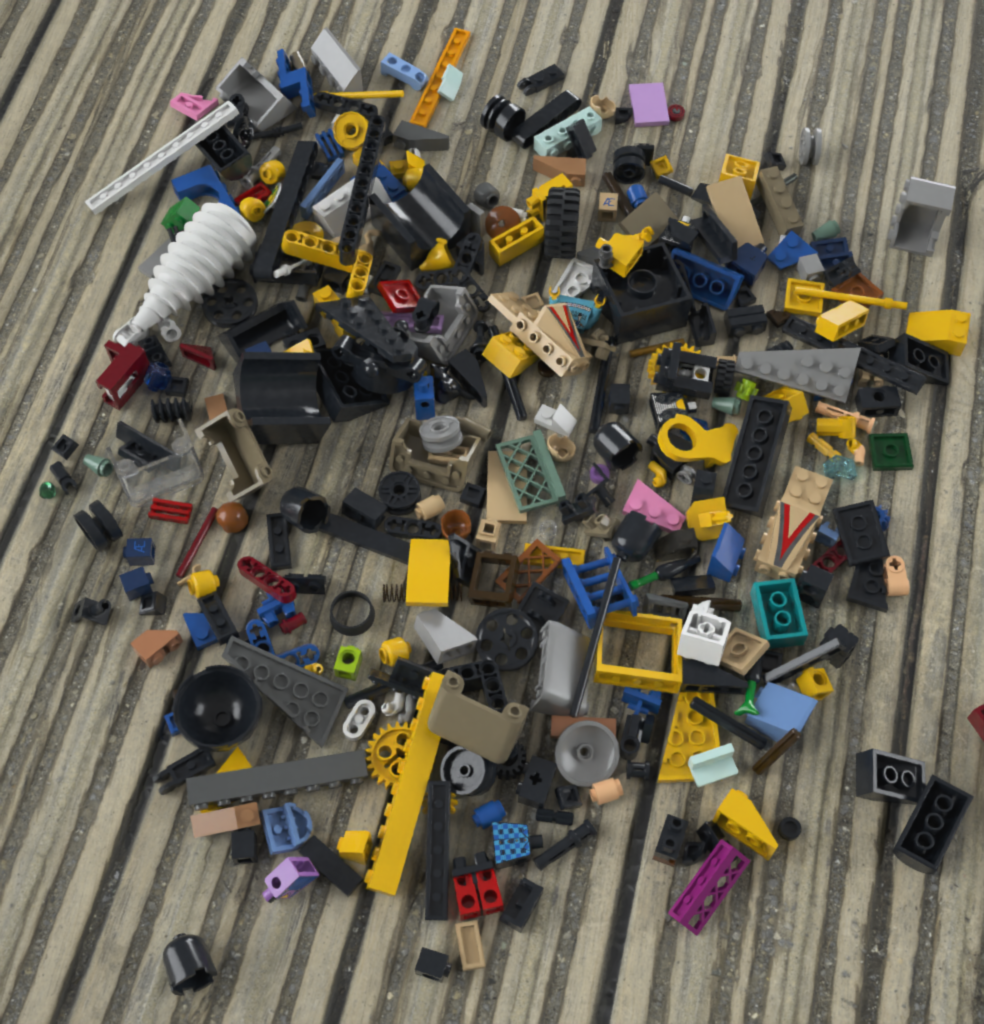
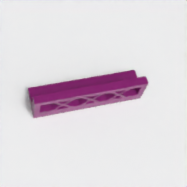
[668,839,750,936]

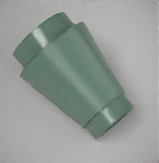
[811,220,840,241]
[712,397,742,416]
[83,454,113,477]

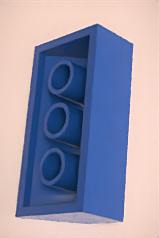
[671,248,745,311]

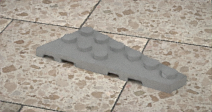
[734,348,861,404]

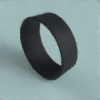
[330,590,375,636]

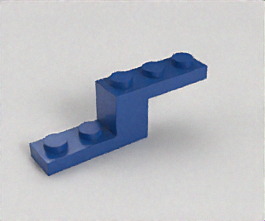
[276,49,316,118]

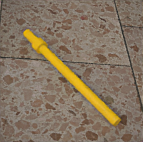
[313,90,404,99]
[794,286,908,310]

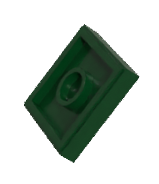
[867,433,914,471]

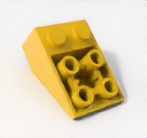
[482,331,540,378]

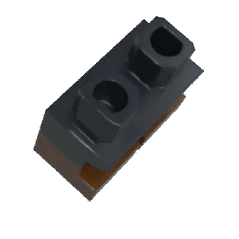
[652,814,689,867]

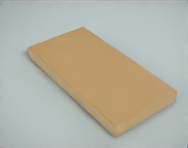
[706,175,764,248]
[487,451,527,524]

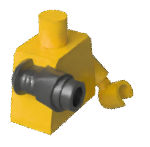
[595,226,654,278]

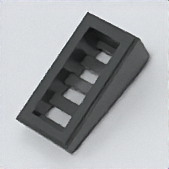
[642,593,689,623]

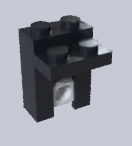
[653,342,717,400]

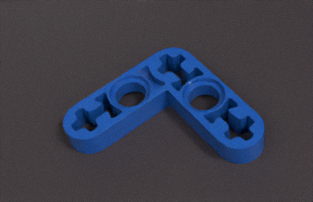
[246,619,320,667]

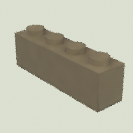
[756,166,804,237]

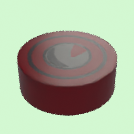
[668,104,685,122]

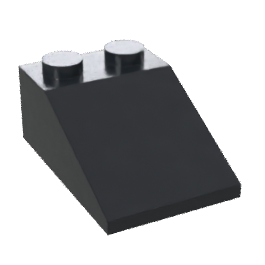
[889,333,949,386]
[856,748,926,805]

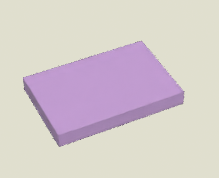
[629,82,670,127]

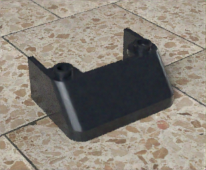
[218,300,308,363]

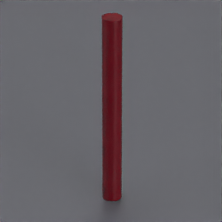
[176,507,218,579]

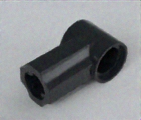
[619,714,645,761]

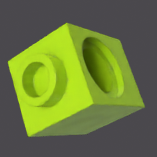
[334,645,363,681]

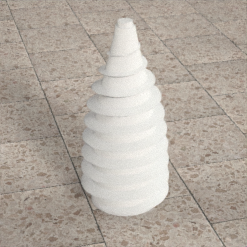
[131,203,257,334]

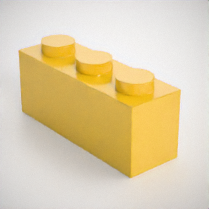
[489,216,544,266]
[815,300,870,342]

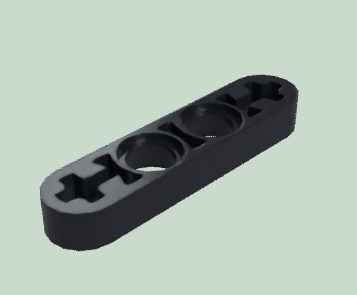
[314,92,378,122]

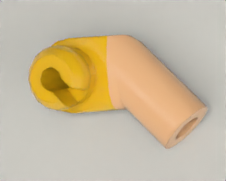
[846,438,865,466]

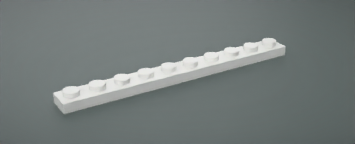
[85,100,239,215]

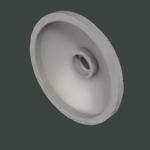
[554,720,620,787]

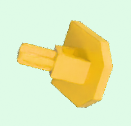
[686,497,733,541]

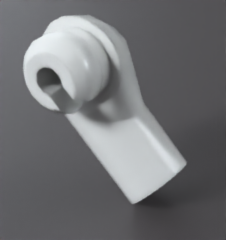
[381,692,406,716]

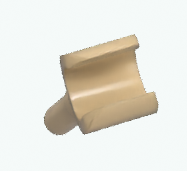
[177,564,201,587]

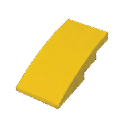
[406,539,451,607]

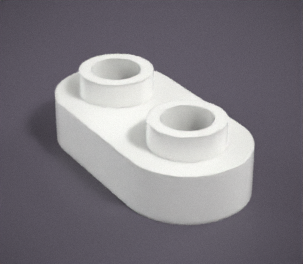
[343,699,376,741]

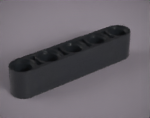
[510,90,582,149]

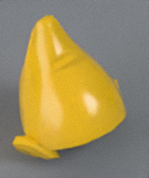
[419,238,456,271]

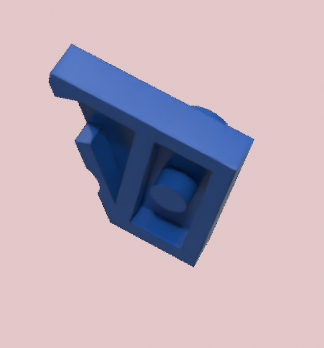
[767,230,818,270]
[183,613,218,651]

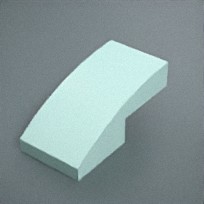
[437,64,463,102]

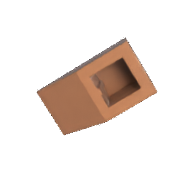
[130,630,183,668]

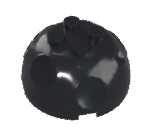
[173,665,263,752]

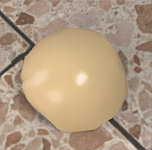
[590,95,616,119]
[546,433,576,462]

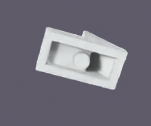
[534,404,577,437]

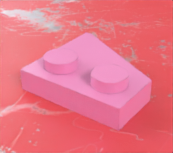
[170,93,219,121]

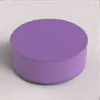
[590,464,610,484]

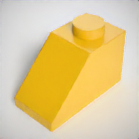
[337,831,373,866]

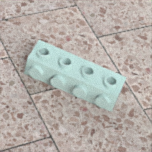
[533,106,602,157]

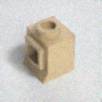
[476,518,501,552]

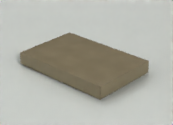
[618,191,678,247]

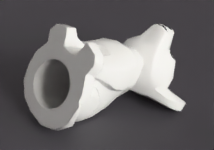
[157,316,182,342]

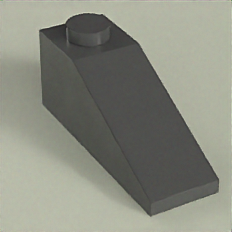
[393,120,450,151]

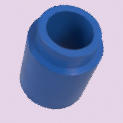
[627,184,648,209]
[471,800,506,830]

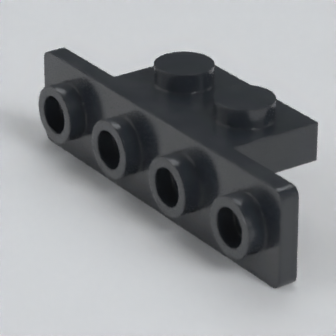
[116,421,181,473]
[367,656,438,700]

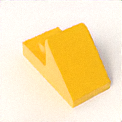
[389,151,425,179]

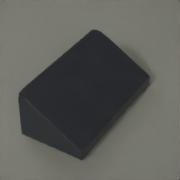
[670,574,716,596]

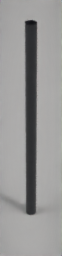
[569,557,621,718]

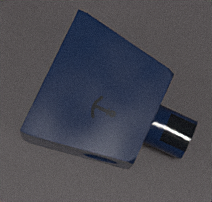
[724,243,768,286]

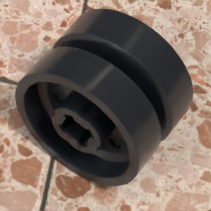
[613,146,646,184]

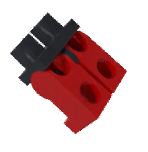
[452,851,504,921]

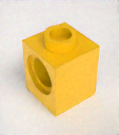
[796,667,834,701]

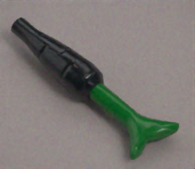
[627,555,701,591]
[734,656,762,716]

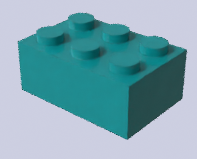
[750,578,808,649]

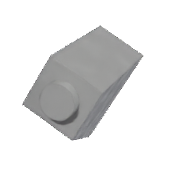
[414,609,478,665]

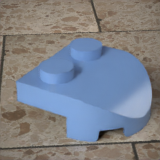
[259,803,312,855]

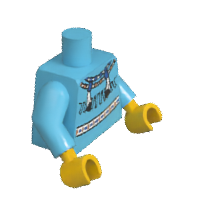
[549,286,607,334]

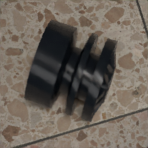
[480,94,526,142]

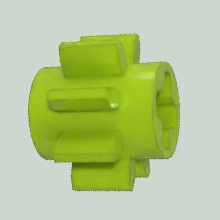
[733,378,759,401]

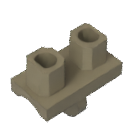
[580,328,617,361]
[582,514,620,542]

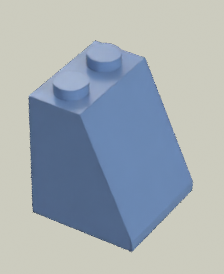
[744,682,818,750]

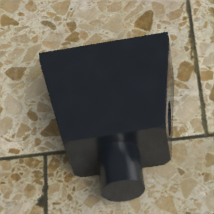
[646,432,693,480]

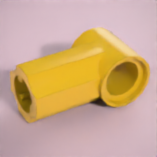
[816,416,856,439]

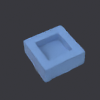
[815,521,840,548]

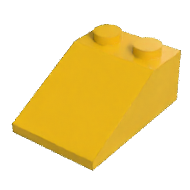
[718,154,760,200]
[906,310,971,356]
[712,788,778,861]

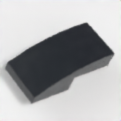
[138,334,172,374]

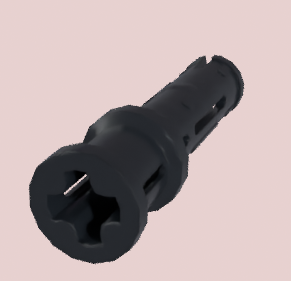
[533,819,597,871]

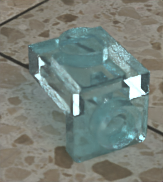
[823,455,857,480]

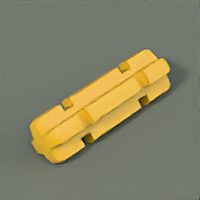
[806,432,841,463]

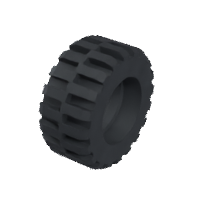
[544,187,580,259]

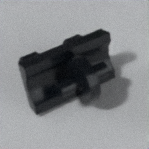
[823,256,861,288]
[559,492,597,525]

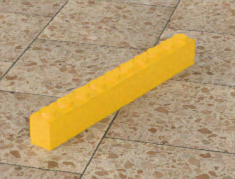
[364,672,445,897]

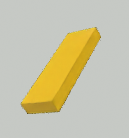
[523,543,586,569]

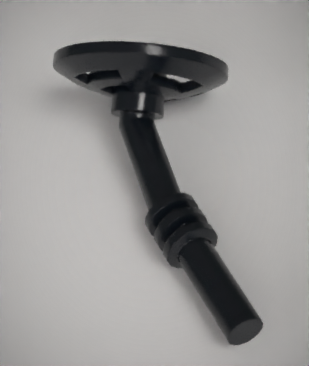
[233,116,303,149]

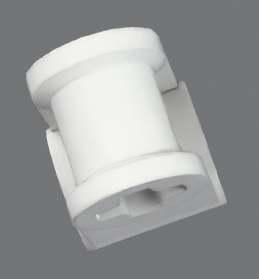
[112,316,150,347]

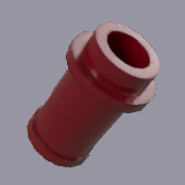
[279,612,307,635]

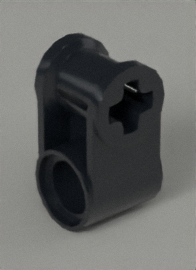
[226,94,249,128]
[412,297,440,334]

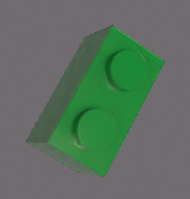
[160,197,200,234]

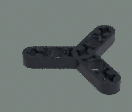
[415,233,491,313]

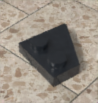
[448,533,482,588]

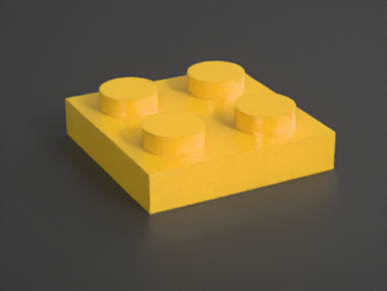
[783,278,825,317]

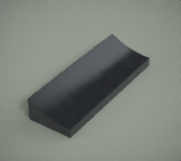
[722,395,792,518]

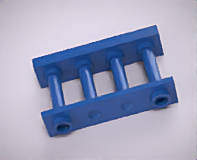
[561,546,639,630]

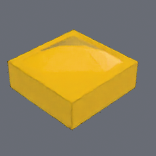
[650,155,673,179]

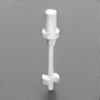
[273,258,312,278]

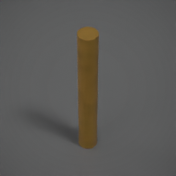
[629,338,685,358]

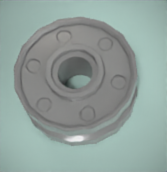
[799,127,822,165]
[419,415,463,453]

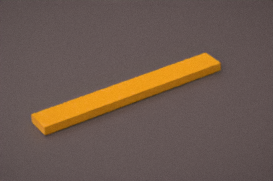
[409,28,471,128]

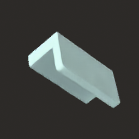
[688,743,738,787]

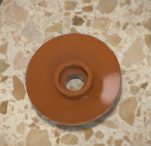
[485,206,521,239]

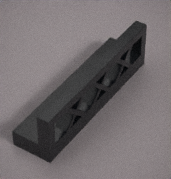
[691,204,738,265]

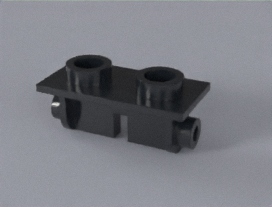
[283,573,326,595]
[696,820,738,862]

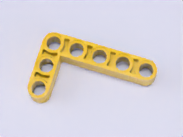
[281,230,373,298]

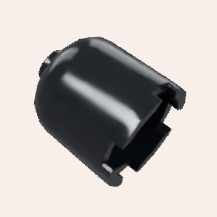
[593,422,643,472]
[280,486,331,534]
[611,511,662,562]
[162,933,218,996]

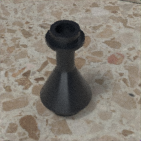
[470,320,488,360]

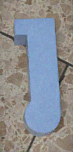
[381,52,428,91]

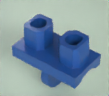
[256,593,296,628]
[621,687,662,715]

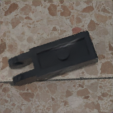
[517,64,564,96]
[152,749,216,795]

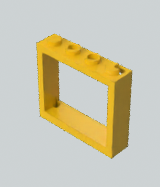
[593,610,682,694]

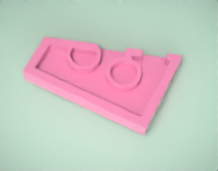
[622,479,686,536]

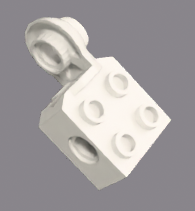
[677,600,731,666]

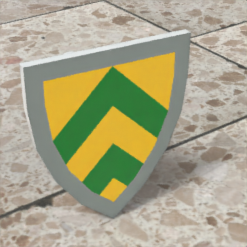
[263,182,282,214]

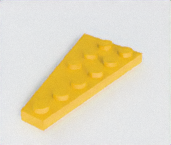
[657,692,722,783]

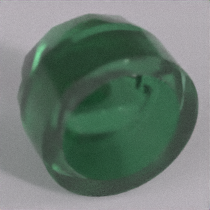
[39,482,56,499]

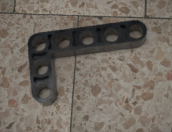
[438,659,518,759]

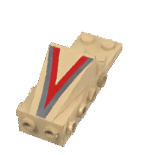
[487,292,593,378]
[753,466,833,580]

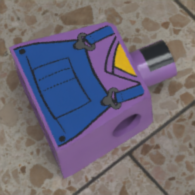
[262,857,320,903]

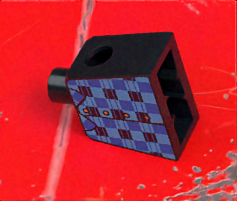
[491,822,543,870]

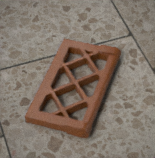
[495,539,562,604]

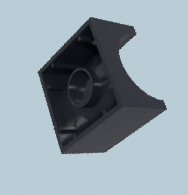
[369,164,471,271]
[590,242,692,344]
[233,352,331,444]

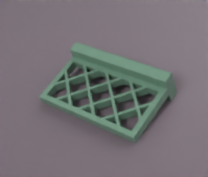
[495,429,566,513]

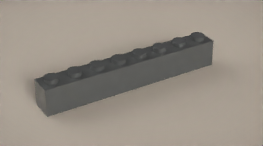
[186,750,368,811]

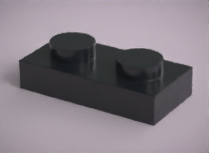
[368,260,401,297]

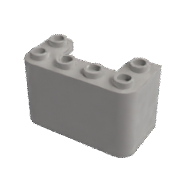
[887,176,956,257]

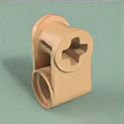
[883,555,910,597]

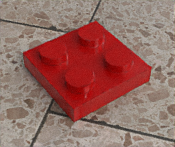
[377,279,420,313]

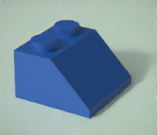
[706,522,746,583]

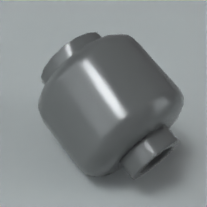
[473,182,500,209]

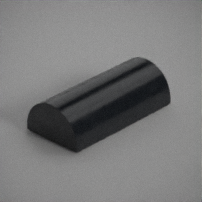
[195,125,252,181]
[893,774,974,874]

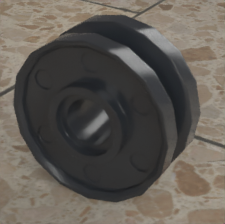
[378,471,421,516]

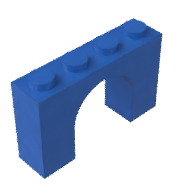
[171,165,241,215]

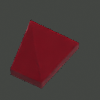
[179,343,217,371]

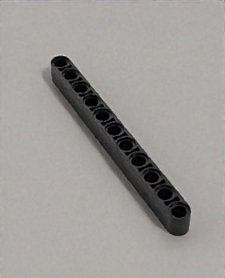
[338,115,386,266]
[253,141,318,281]

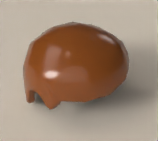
[216,501,249,533]
[441,509,471,540]

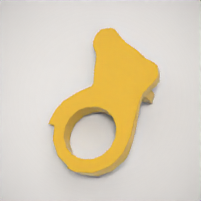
[658,414,738,468]

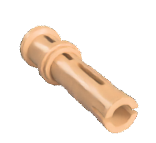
[815,401,876,434]

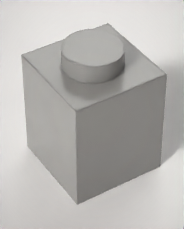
[796,253,825,282]

